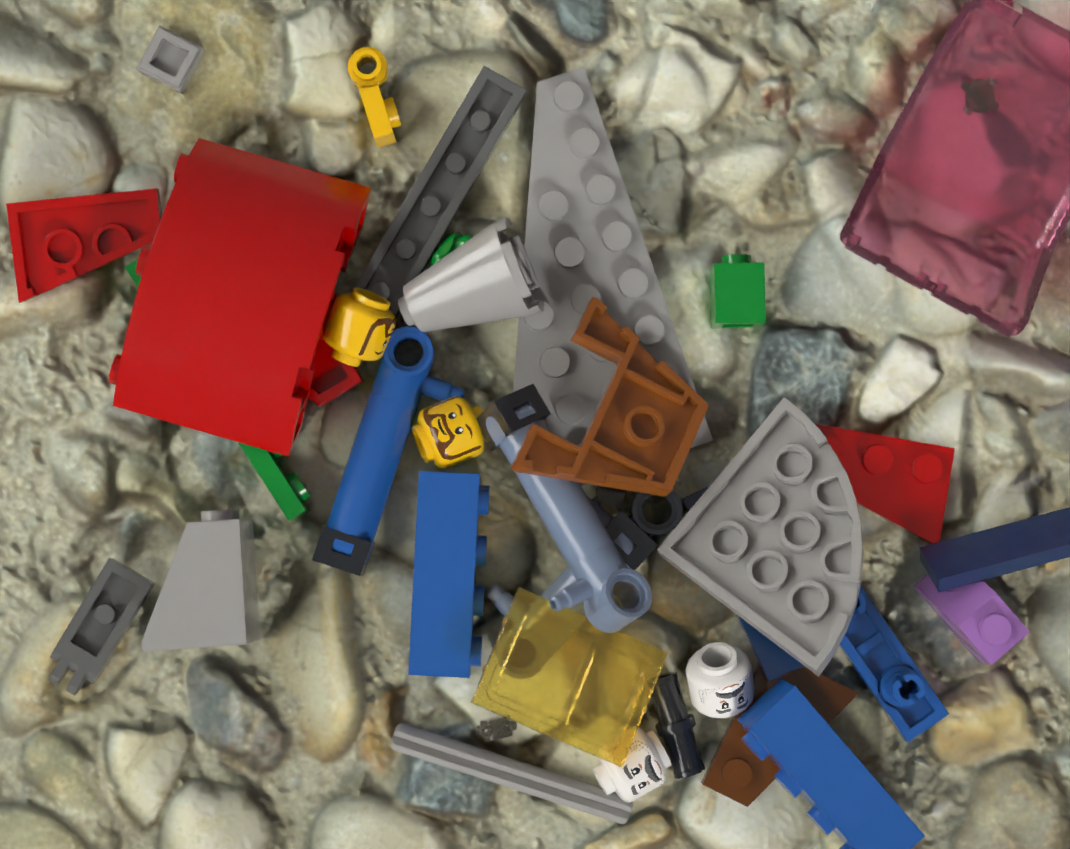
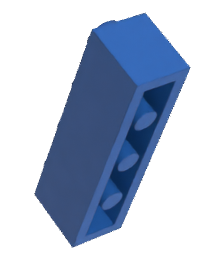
[408,471,490,678]
[736,678,925,849]

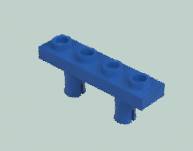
[839,586,949,742]

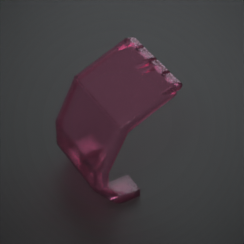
[840,0,1070,338]

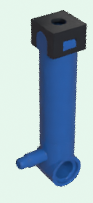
[312,326,465,576]

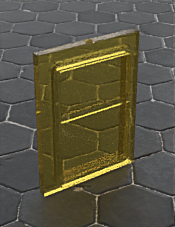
[470,587,668,767]

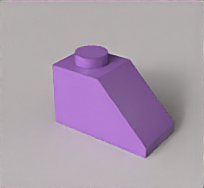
[913,574,1030,665]

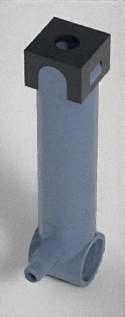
[476,384,652,633]

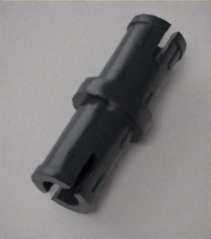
[646,672,705,779]

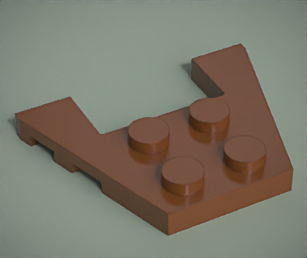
[510,297,709,497]

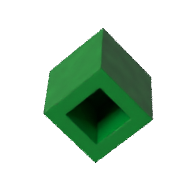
[710,254,766,329]

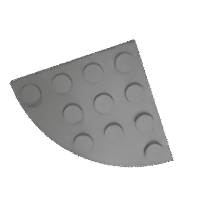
[657,397,864,677]

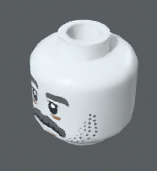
[686,642,755,718]
[592,726,672,803]

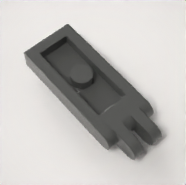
[48,558,156,696]

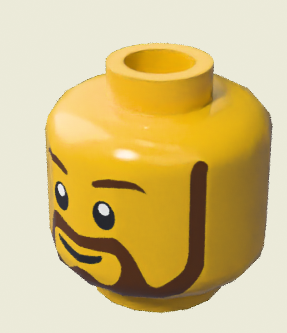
[323,287,396,367]
[412,396,484,469]

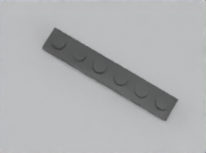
[354,66,527,318]

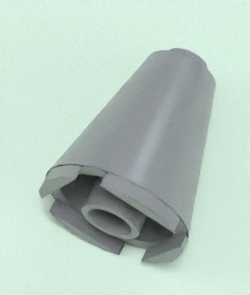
[398,217,544,332]

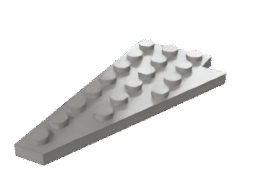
[513,67,713,486]

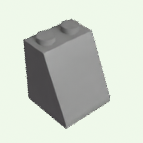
[142,510,260,652]

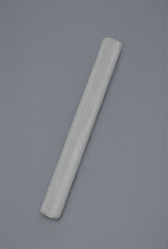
[391,723,633,824]

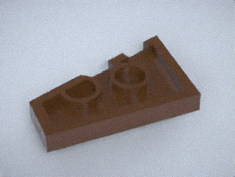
[701,664,859,807]

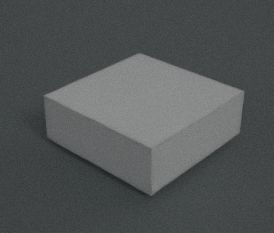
[136,25,205,95]

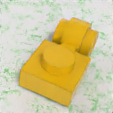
[347,47,402,148]

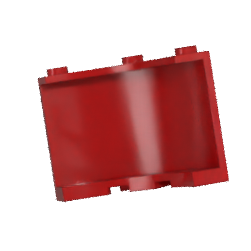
[108,138,371,457]

